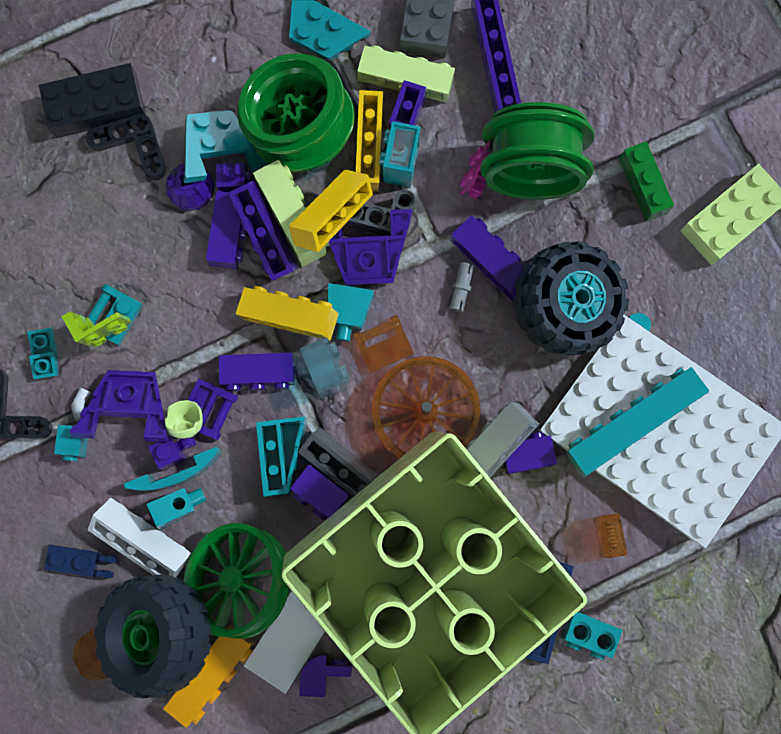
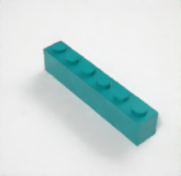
[566,367,709,478]

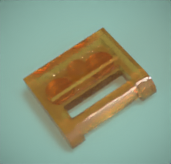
[353,315,414,374]

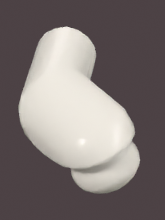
[71,387,91,422]

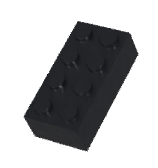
[39,63,146,139]

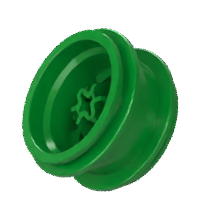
[237,53,355,172]
[480,102,595,200]

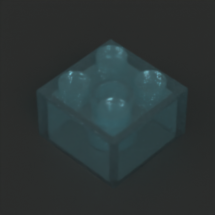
[300,337,350,400]

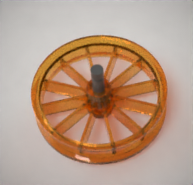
[372,356,480,459]

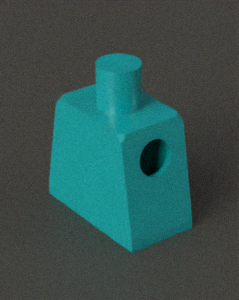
[328,283,374,342]
[147,488,206,531]

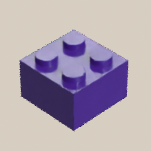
[290,465,351,520]

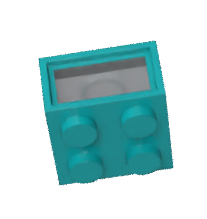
[379,121,421,188]

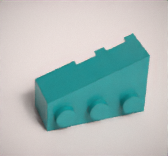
[256,416,307,497]

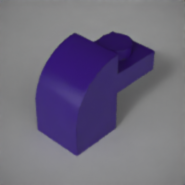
[299,653,352,697]

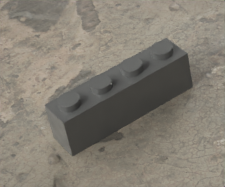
[298,428,379,497]

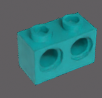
[561,612,623,660]

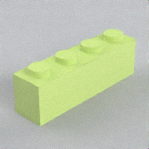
[357,46,455,103]

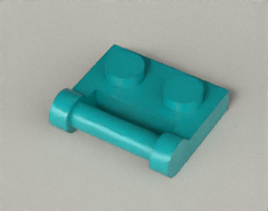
[88,283,143,346]

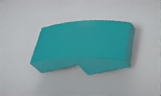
[27,327,59,380]

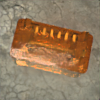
[594,513,627,558]

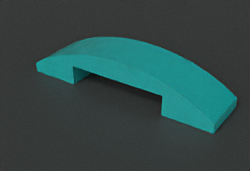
[124,447,222,491]

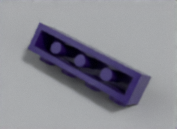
[228,180,298,281]

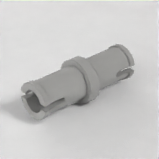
[449,262,475,312]

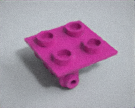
[459,141,491,199]

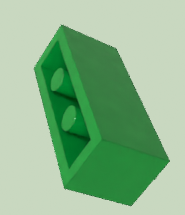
[619,141,674,222]

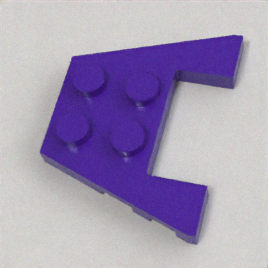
[328,209,413,285]
[70,370,168,442]

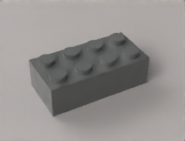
[400,0,455,58]

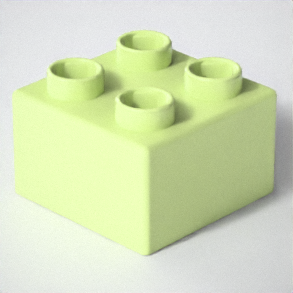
[282,432,587,734]

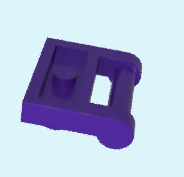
[188,379,238,440]

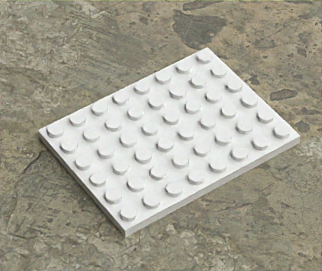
[539,315,781,548]

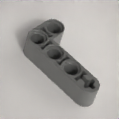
[345,189,415,235]

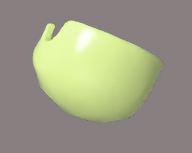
[165,400,203,439]

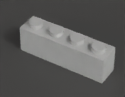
[465,402,539,478]

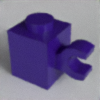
[216,163,252,192]
[148,436,197,470]

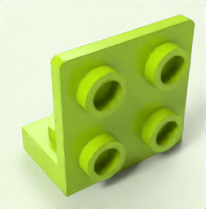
[61,311,132,347]

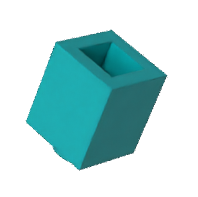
[54,425,88,461]

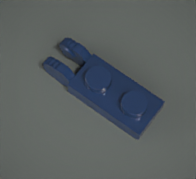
[44,544,117,578]

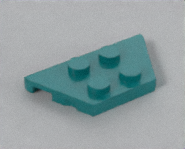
[289,0,371,61]

